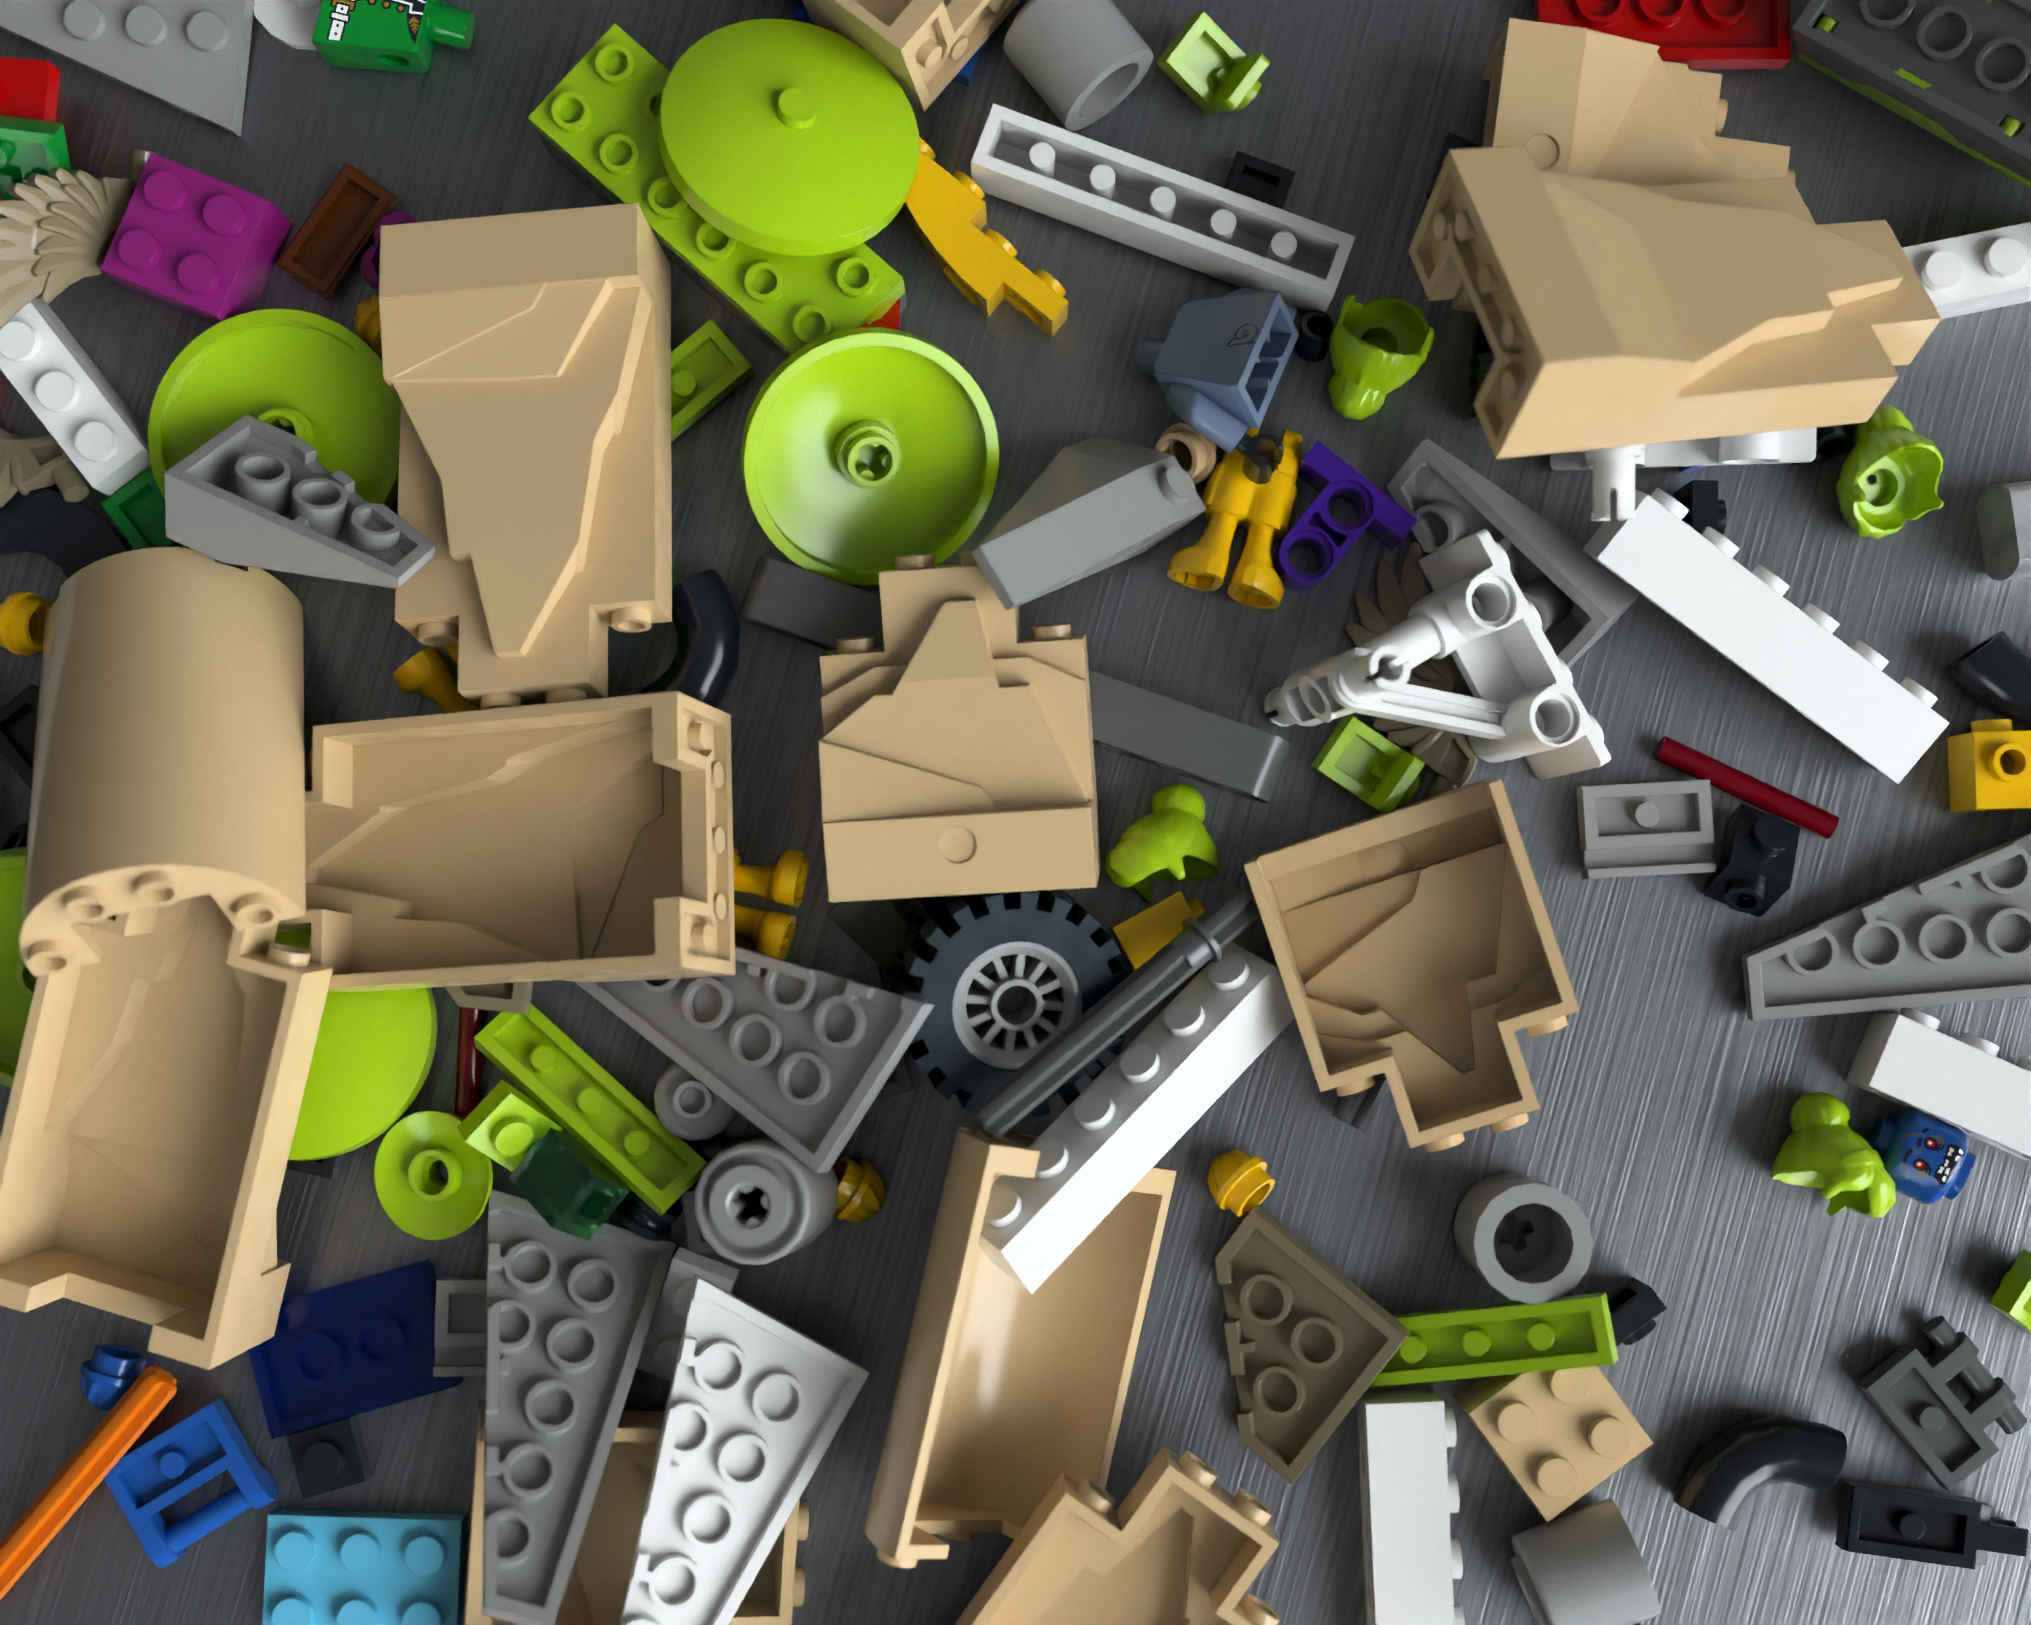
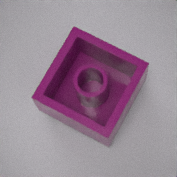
[100,153,293,325]

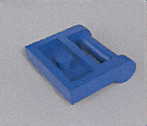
[104,1398,279,1568]

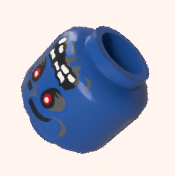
[1869,1108,1975,1205]

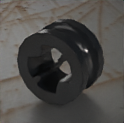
[617,1188,683,1241]

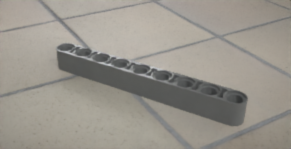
[737,556,1291,804]

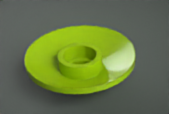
[374,1110,493,1240]

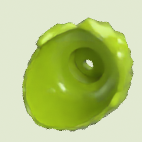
[1328,294,1434,420]
[1836,405,1944,540]
[1104,783,1220,903]
[1769,1092,1896,1218]

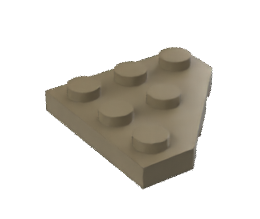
[1215,1205,1412,1485]

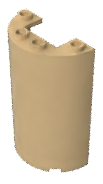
[19,547,306,976]
[864,1126,1177,1568]

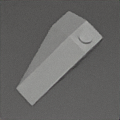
[164,414,436,589]
[971,435,1207,611]
[1386,438,1640,668]

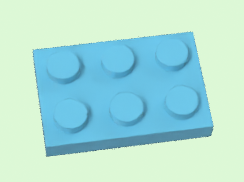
[262,1508,468,1625]

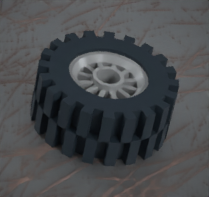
[890,889,1129,1118]

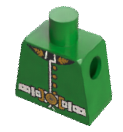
[312,0,475,74]

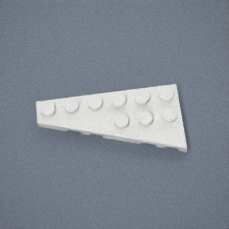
[619,1274,870,1625]

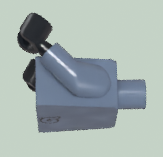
[1136,287,1333,484]

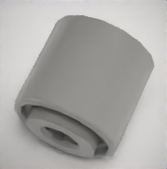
[1003,0,1154,131]
[695,1135,838,1265]
[1453,1172,1593,1304]
[1511,1498,1661,1625]

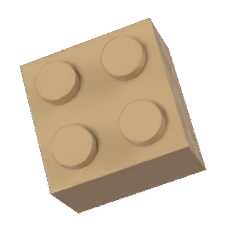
[1454,1366,1654,1522]

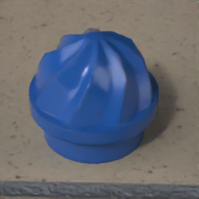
[80,1344,148,1411]

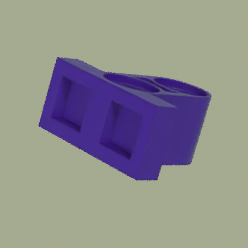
[1273,441,1418,593]

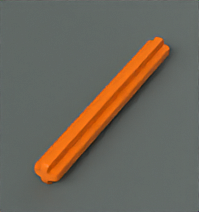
[0,1365,177,1600]

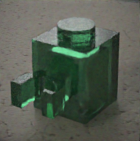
[508,1128,630,1241]

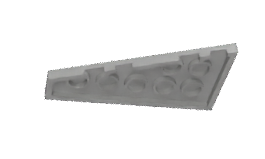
[0,0,255,138]
[1742,832,2031,1021]
[575,945,934,1174]
[482,1189,676,1625]

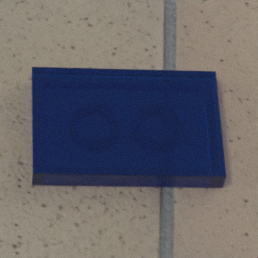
[248,1258,463,1439]

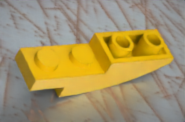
[901,137,1069,338]

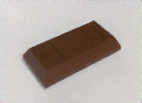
[275,162,399,300]

